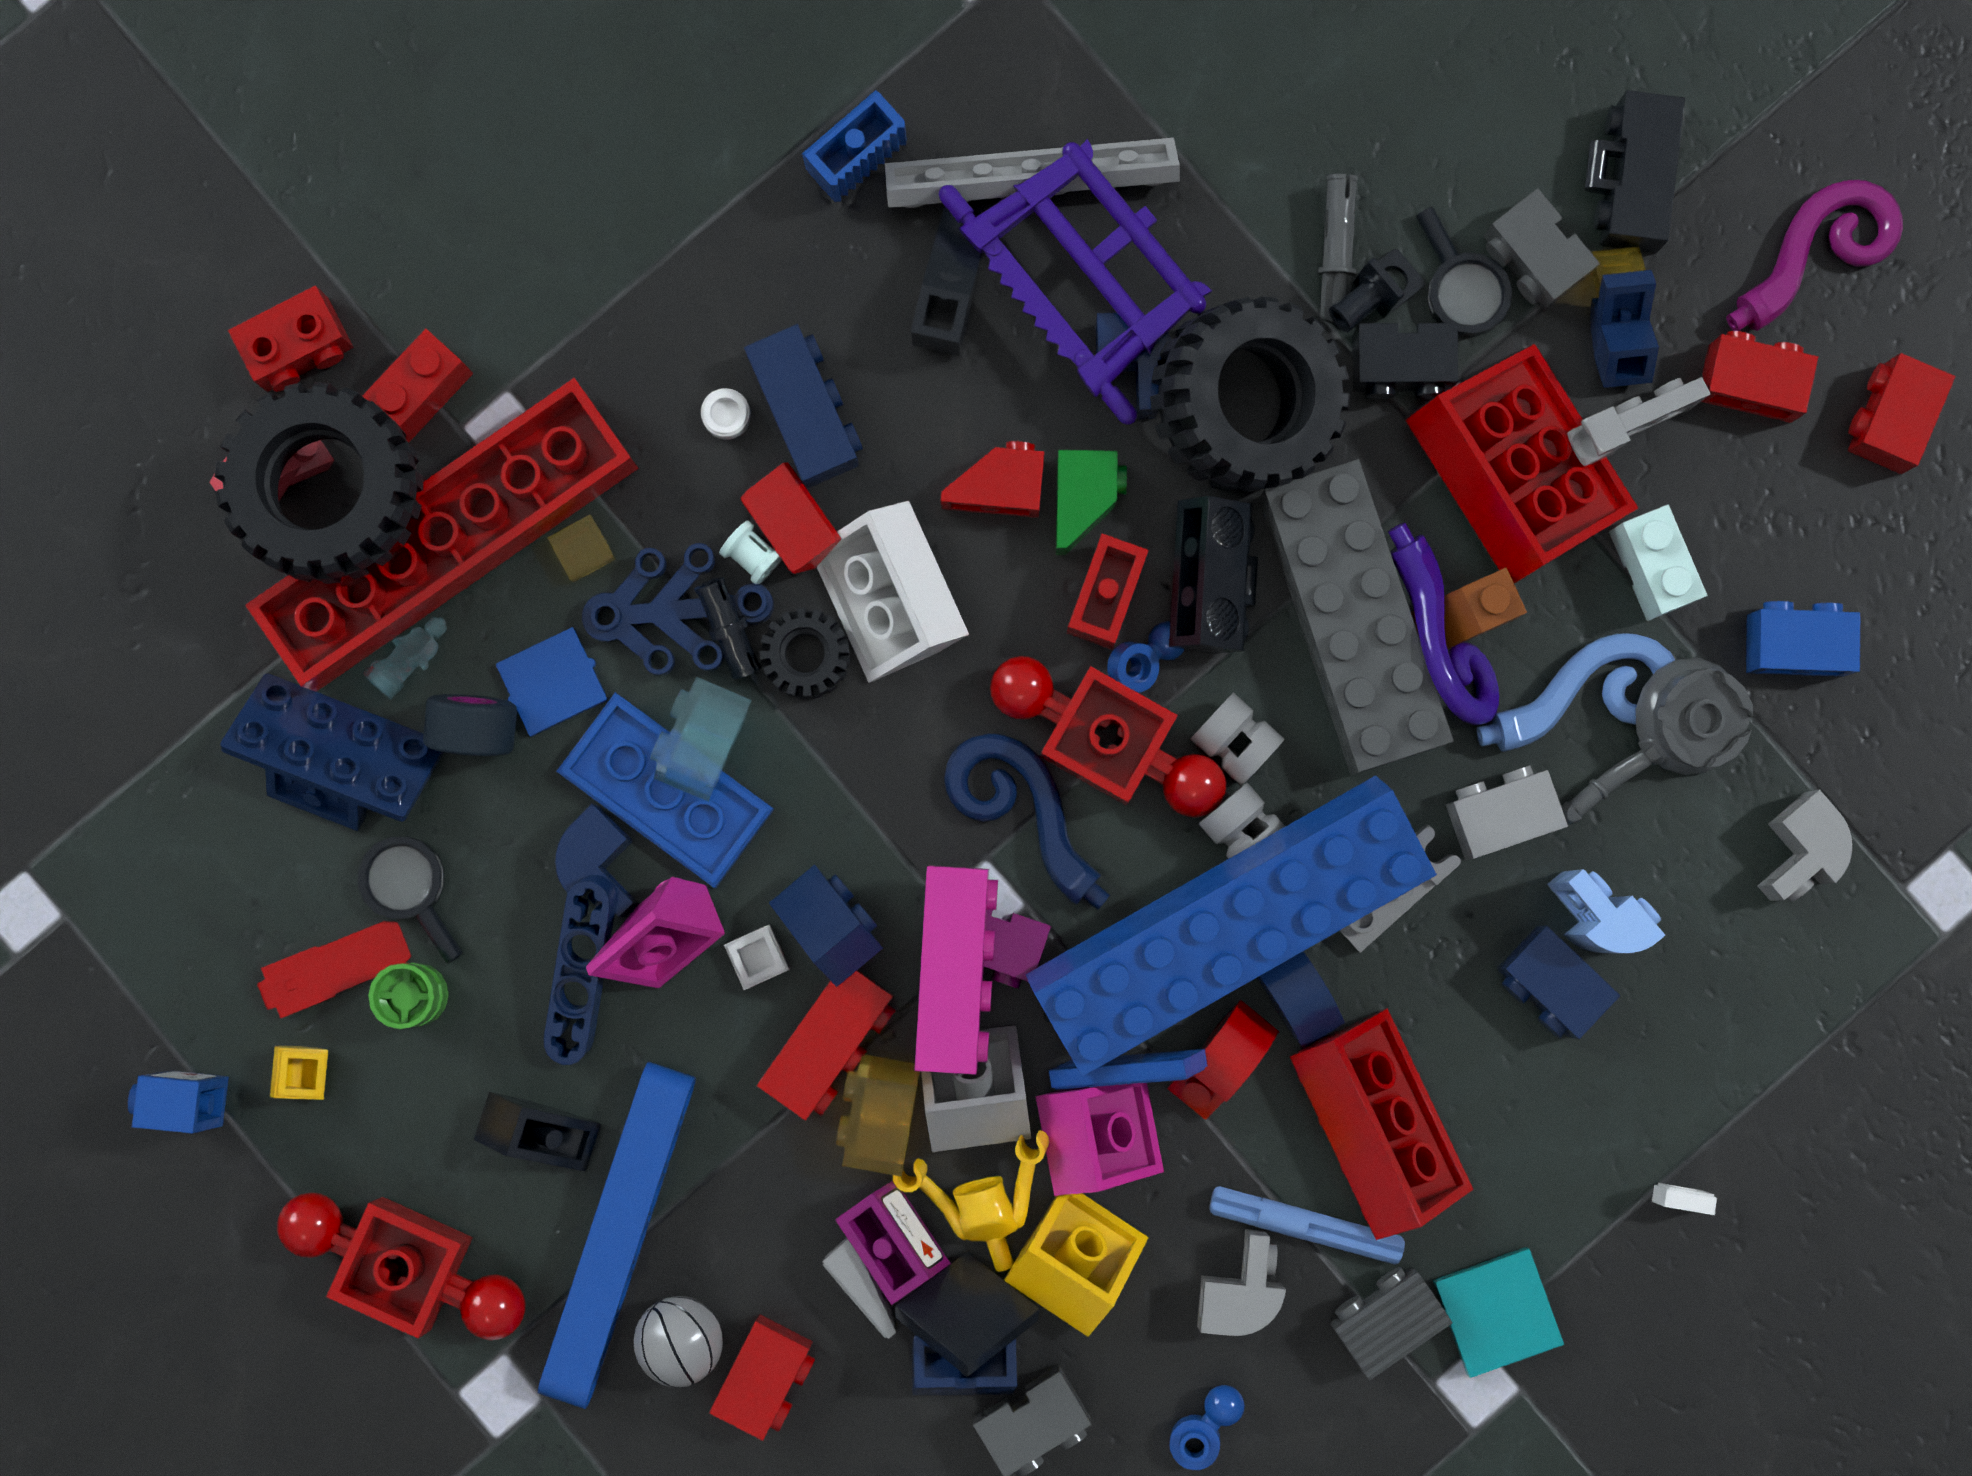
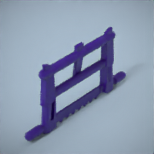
[938,139,1212,425]

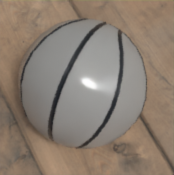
[634,1296,723,1387]

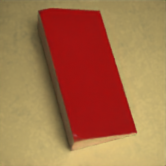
[740,462,842,574]

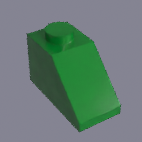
[1056,450,1127,555]

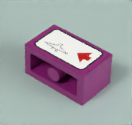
[835,1181,951,1305]

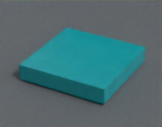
[1433,1247,1564,1378]

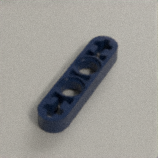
[544,875,617,1065]

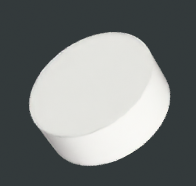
[701,388,751,440]

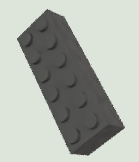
[1259,459,1454,776]

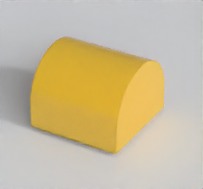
[270,1046,328,1100]

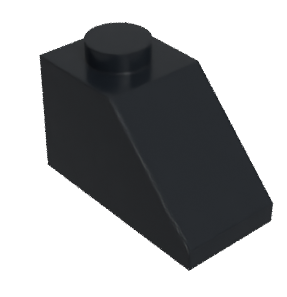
[474,1092,601,1172]

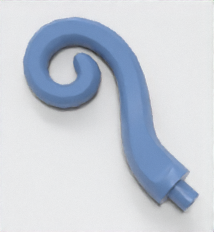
[1477,633,1675,752]

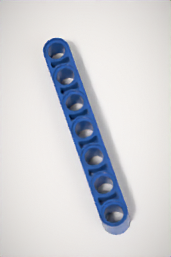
[538,1062,696,1409]

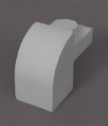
[1758,790,1852,902]
[1197,1229,1286,1336]

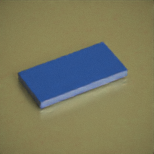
[556,692,774,888]

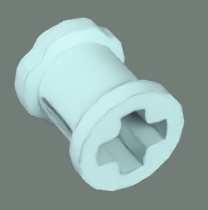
[719,520,782,585]

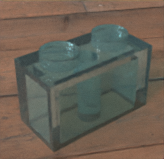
[650,677,752,802]

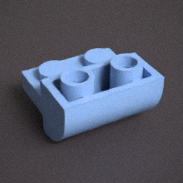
[1547,869,1665,953]

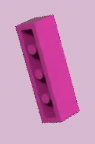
[915,865,998,1075]

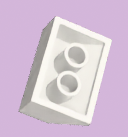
[817,501,969,683]

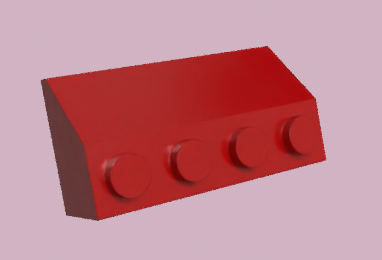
[1290,1008,1473,1240]

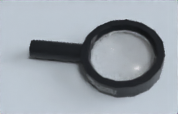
[1416,207,1512,338]
[358,836,463,964]

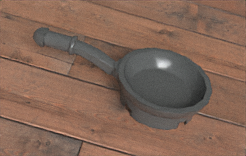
[1561,658,1753,824]

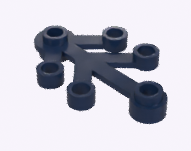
[582,543,774,676]

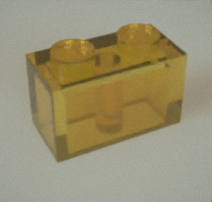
[836,1054,920,1176]

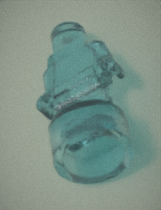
[362,617,447,700]

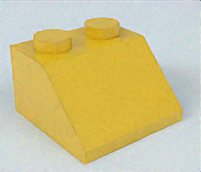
[1004,1193,1149,1337]

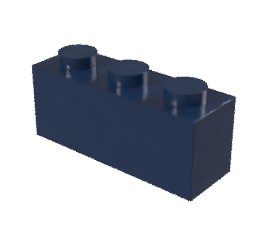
[744,324,863,489]

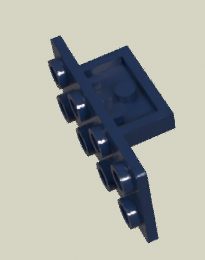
[220,673,444,831]

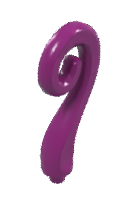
[1726,180,1903,331]

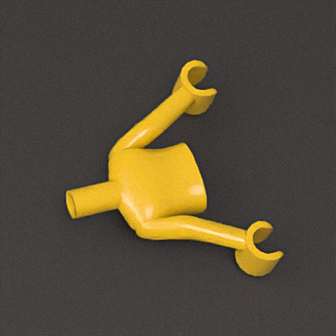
[893,1130,1049,1272]

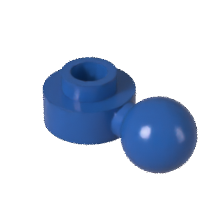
[1107,621,1185,693]
[1169,1385,1245,1470]

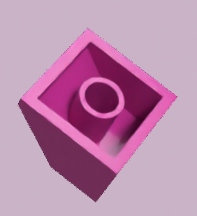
[1035,1083,1164,1196]

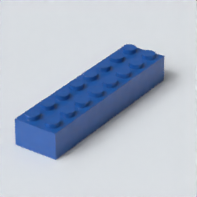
[1025,775,1437,1077]

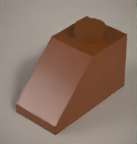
[1411,568,1527,650]

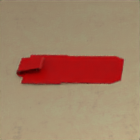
[257,921,411,1018]

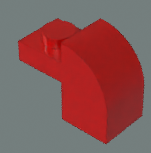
[1167,1000,1279,1120]

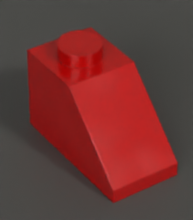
[941,441,1044,518]

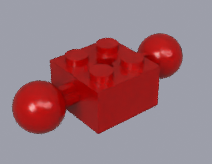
[990,656,1226,818]
[277,1193,526,1340]

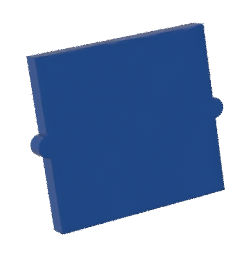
[496,627,608,737]

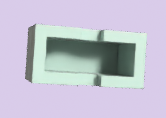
[1609,504,1708,621]

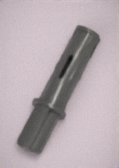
[1317,174,1358,323]

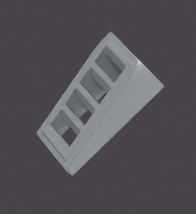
[822,1237,898,1339]

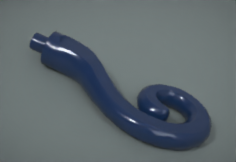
[944,733,1110,910]

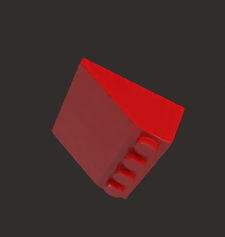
[1405,344,1638,584]

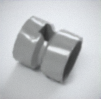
[1190,692,1284,786]
[1198,782,1286,859]

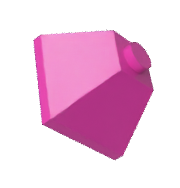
[586,877,725,988]

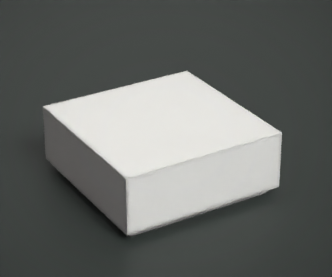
[724,924,790,990]
[1652,1183,1717,1215]

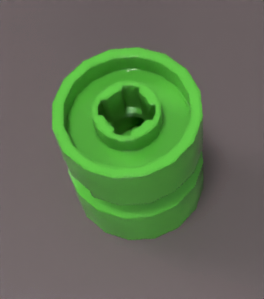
[368,963,449,1029]

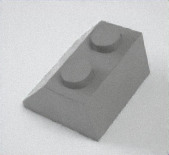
[921,1025,1031,1152]

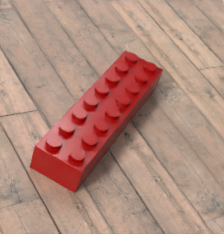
[245,378,639,692]

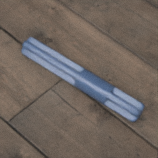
[1209,1186,1405,1265]

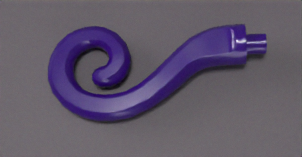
[1388,522,1499,725]

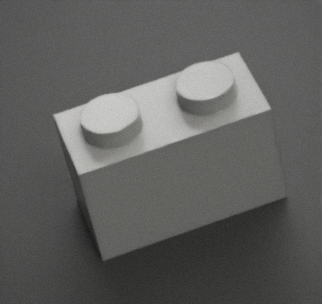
[1445,765,1568,860]

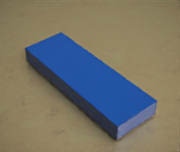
[1049,1049,1208,1090]

